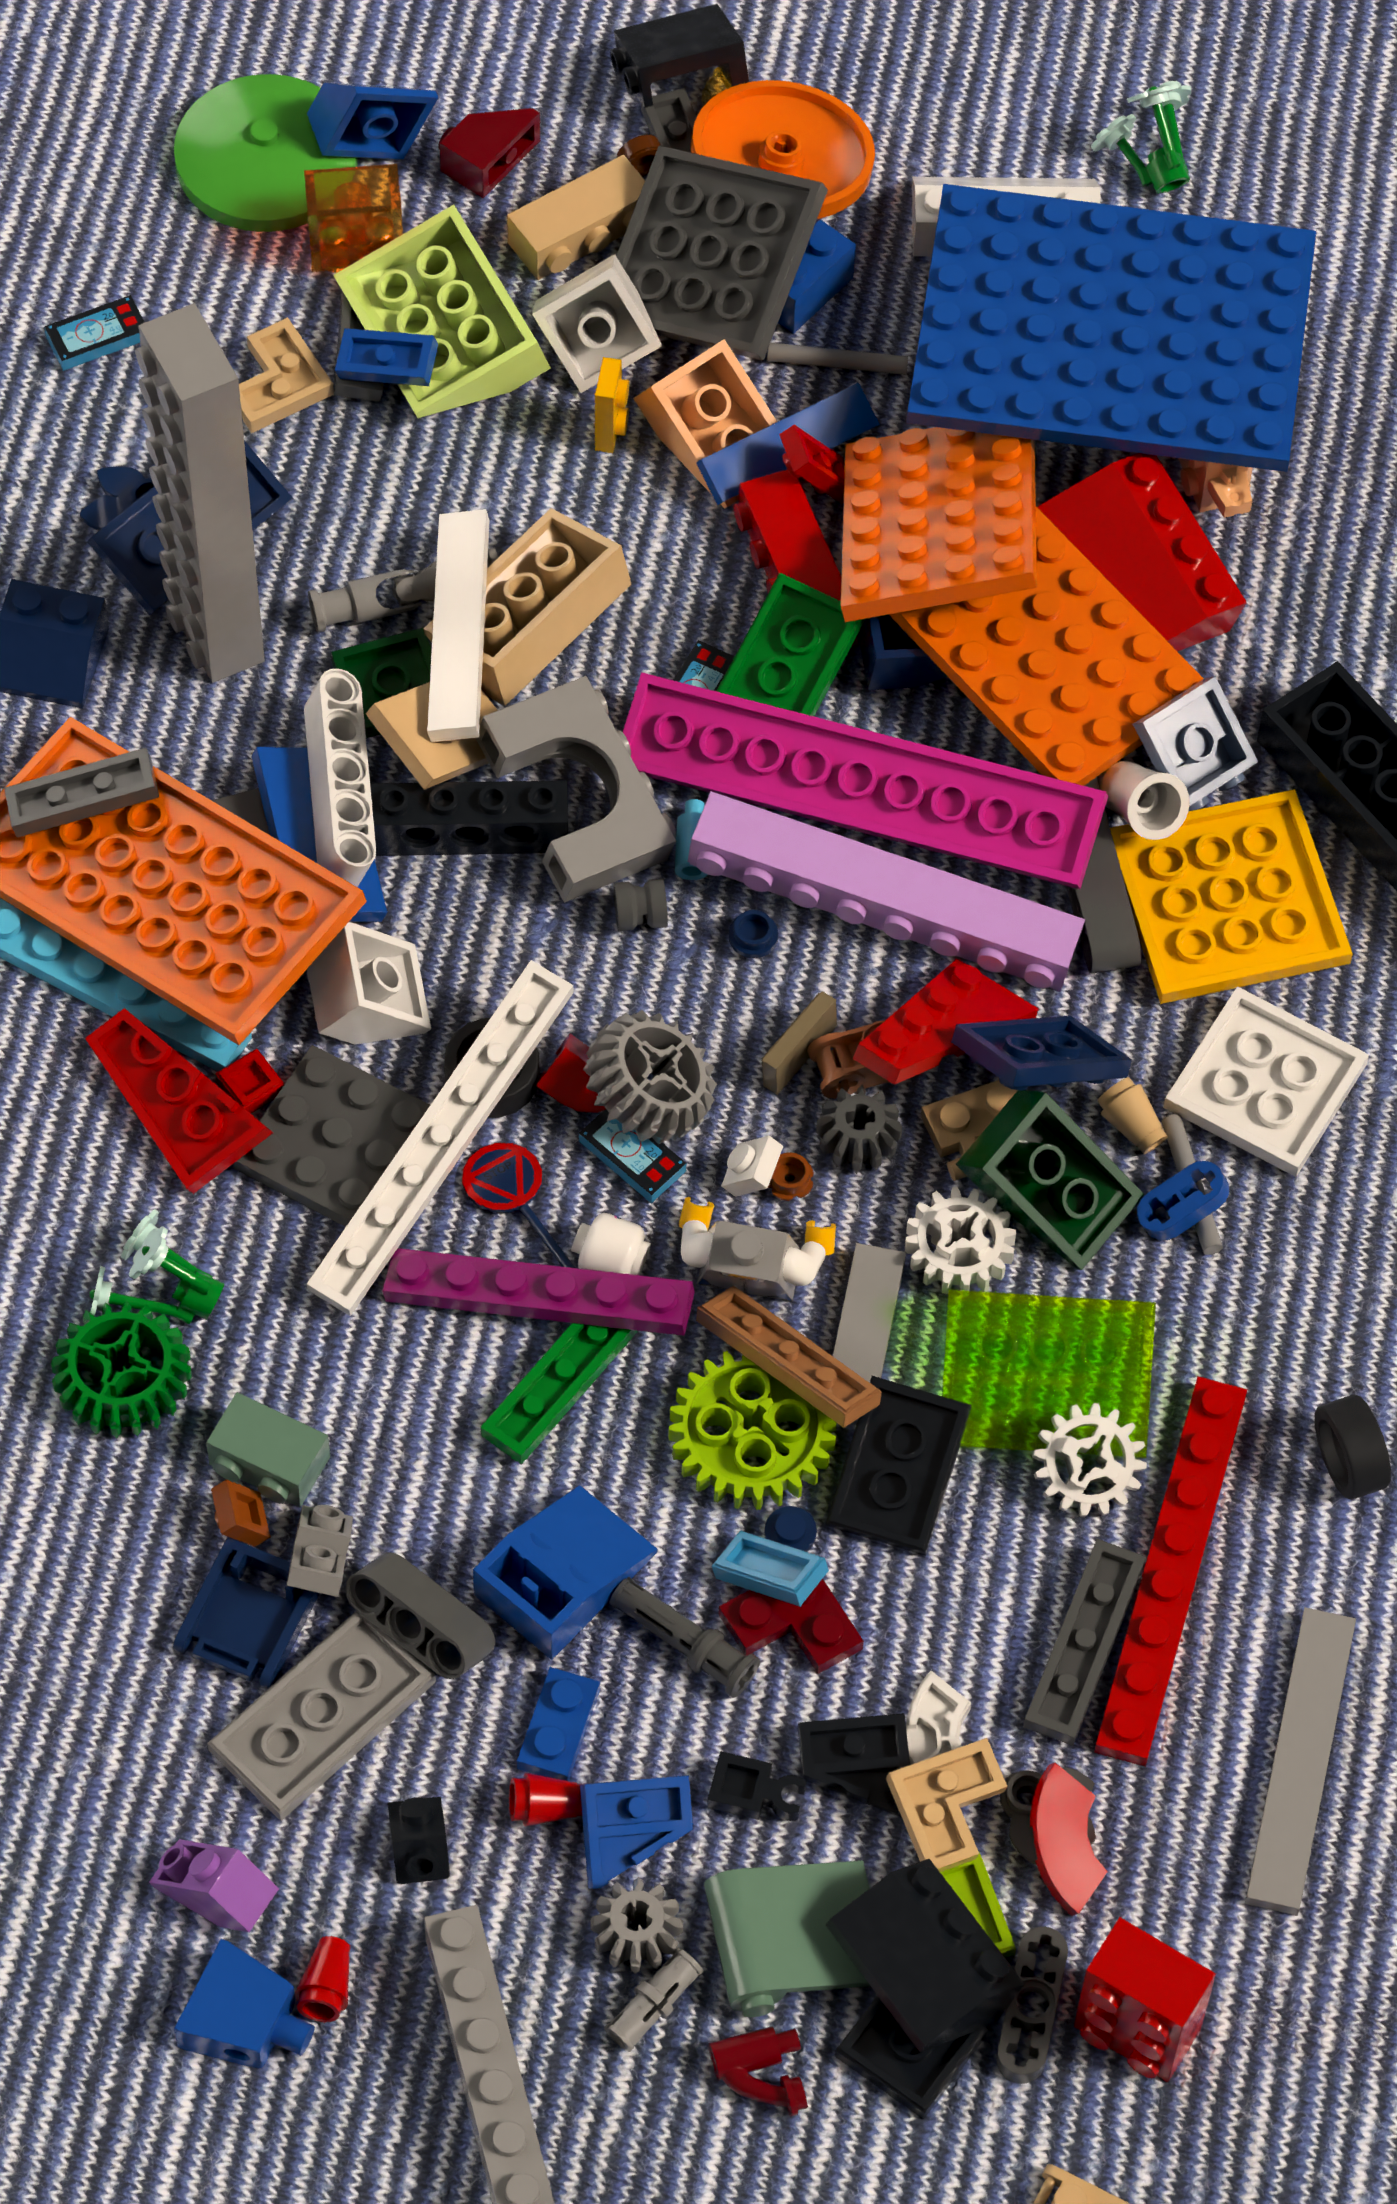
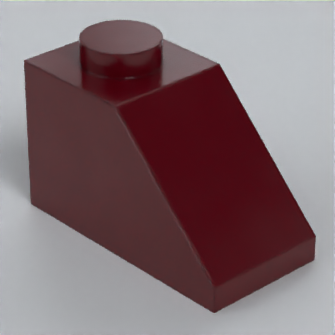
[438,108,540,199]

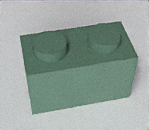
[206,1392,330,1508]

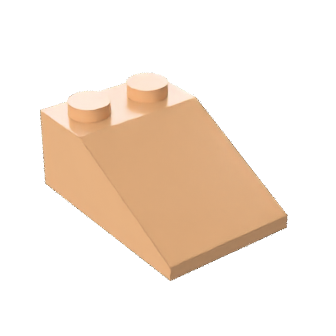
[633,339,777,509]

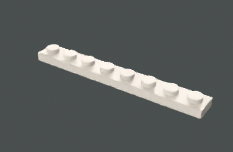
[307,960,574,1316]

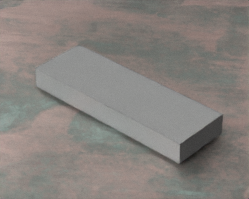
[833,1243,906,1383]

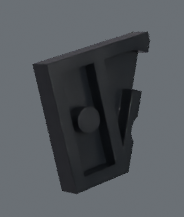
[797,1713,910,1817]

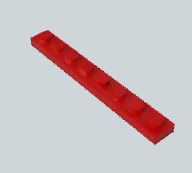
[1094,1376,1248,1767]

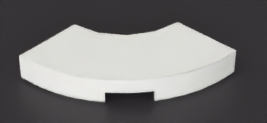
[906,1670,971,1765]

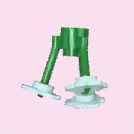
[1091,81,1192,194]
[89,1209,224,1324]

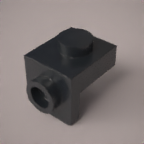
[388,1796,450,1884]

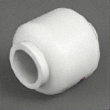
[571,1213,651,1275]

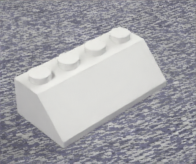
[912,177,1101,256]

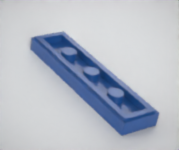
[696,382,880,505]

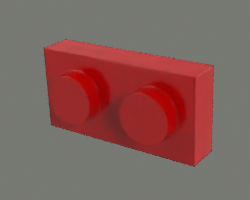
[779,424,845,504]

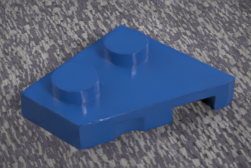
[580,1775,693,1889]

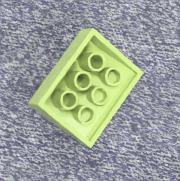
[333,205,551,418]

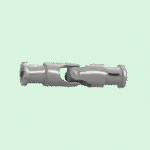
[308,548,498,633]

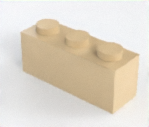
[507,154,645,280]

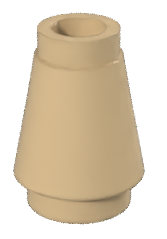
[1097,1077,1168,1154]

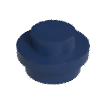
[729,910,778,958]
[764,1506,817,1552]

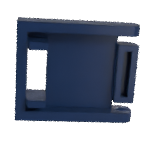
[173,1537,320,1689]

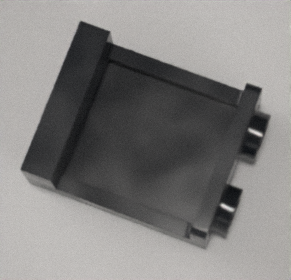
[610,4,749,108]

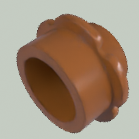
[768,1152,814,1201]

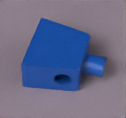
[174,1938,315,2069]

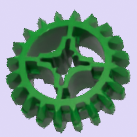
[51,1300,192,1439]

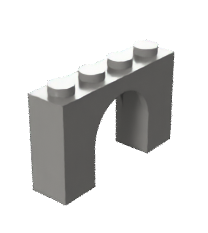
[476,676,676,903]

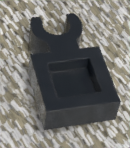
[707,1751,807,1821]

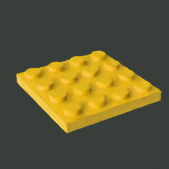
[1110,789,1353,1004]

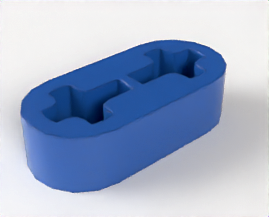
[1137,1161,1229,1241]

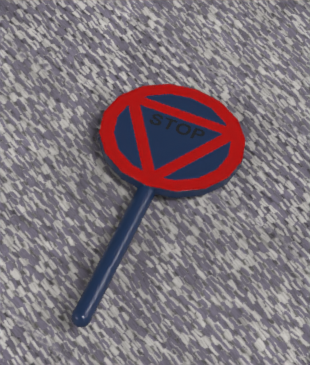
[462,1143,575,1268]

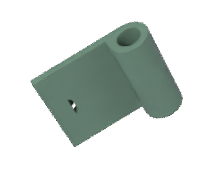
[704,1861,870,2017]

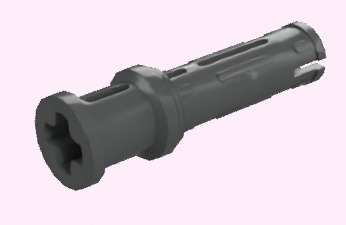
[610,1577,760,1698]

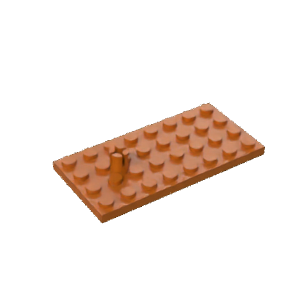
[0,717,367,1045]

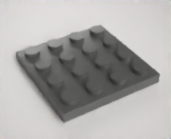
[616,146,828,361]

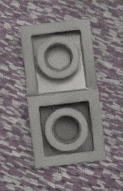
[287,1505,353,1597]

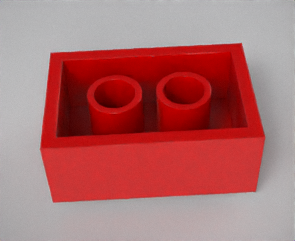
[1074,1917,1216,2082]

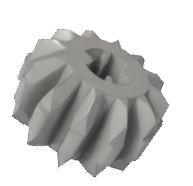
[591,1877,683,1974]

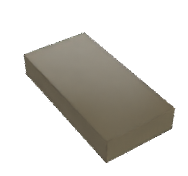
[761,991,837,1095]

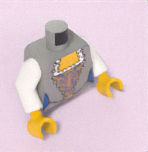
[678,1197,836,1302]

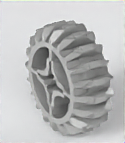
[583,1010,717,1144]

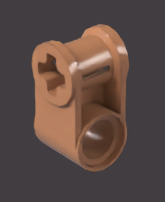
[807,1020,891,1099]

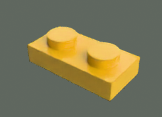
[595,357,629,453]

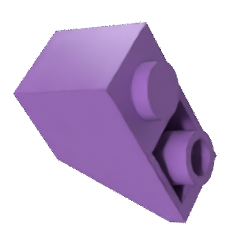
[149,1839,279,1932]

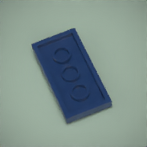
[88,440,293,616]

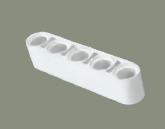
[304,669,376,887]

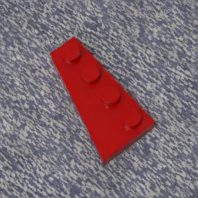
[853,959,1039,1085]
[85,1008,273,1194]

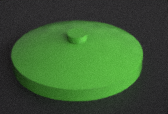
[174,74,358,232]

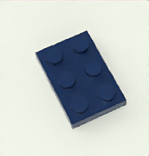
[951,1016,1132,1090]

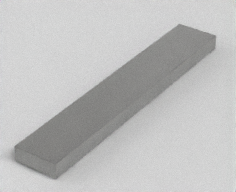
[1245,1607,1356,1916]

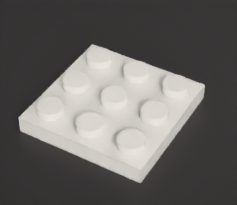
[1163,986,1369,1177]

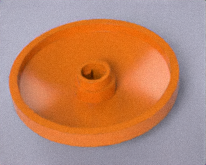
[691,80,875,219]

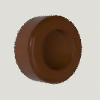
[617,135,661,177]

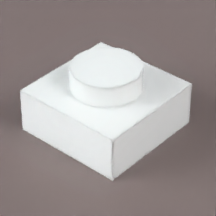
[721,1136,783,1197]

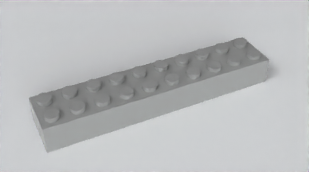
[135,303,265,683]

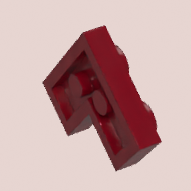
[718,1579,864,1674]

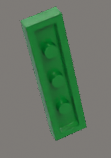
[481,1323,638,1465]

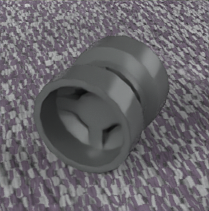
[613,878,668,932]

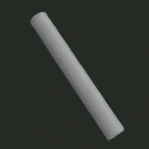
[767,342,908,375]
[1162,1114,1223,1255]

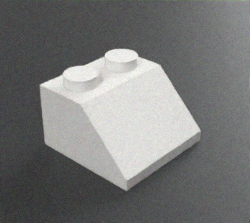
[532,254,661,393]
[307,922,431,1045]

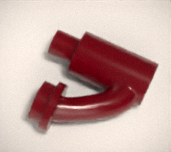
[708,2026,808,2117]

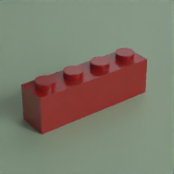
[733,469,859,647]

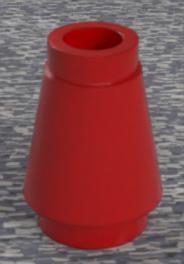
[509,1773,582,1827]
[295,1936,350,2022]

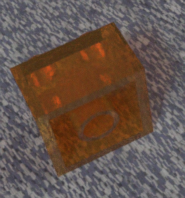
[304,164,403,272]

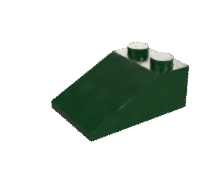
[956,1090,1145,1270]

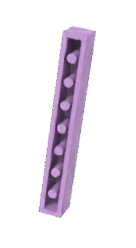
[687,791,1085,992]

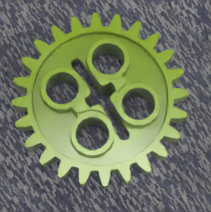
[668,1351,837,1510]

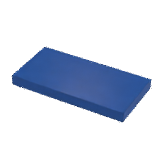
[251,747,387,922]

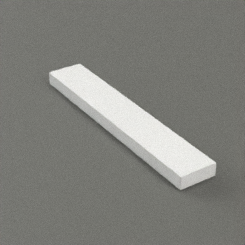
[427,509,489,742]

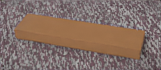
[696,1285,881,1428]

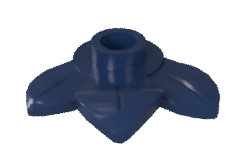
[80,466,154,530]

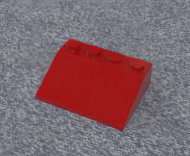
[1037,453,1247,652]

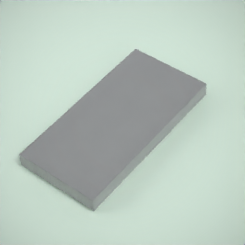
[207,1611,436,1821]

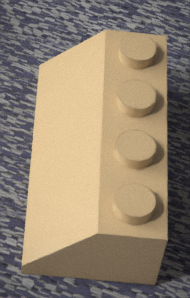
[423,508,632,706]

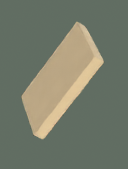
[366,682,498,790]

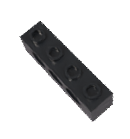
[370,780,568,856]

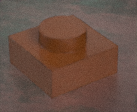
[211,1479,271,1547]

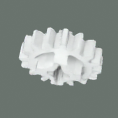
[905,1187,1016,1296]
[1032,1403,1147,1518]

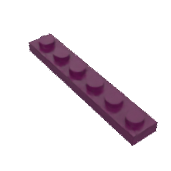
[382,1248,695,1336]

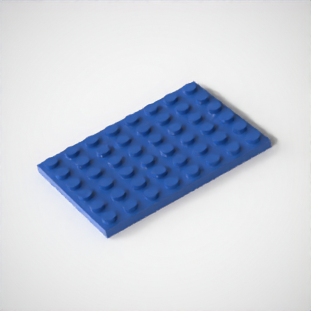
[907,184,1317,472]

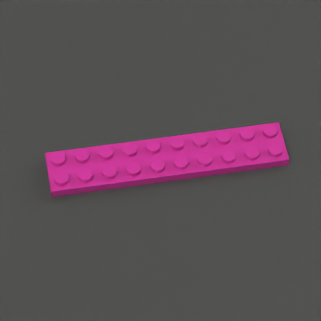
[623,672,1108,889]

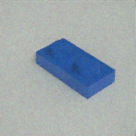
[335,328,439,386]
[517,1667,600,1781]

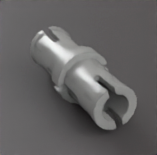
[604,1948,703,2052]

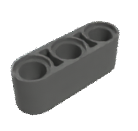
[345,1552,495,1679]

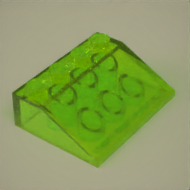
[941,1288,1156,1458]

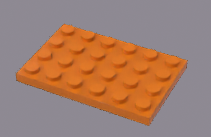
[841,427,1037,622]
[889,507,1204,786]

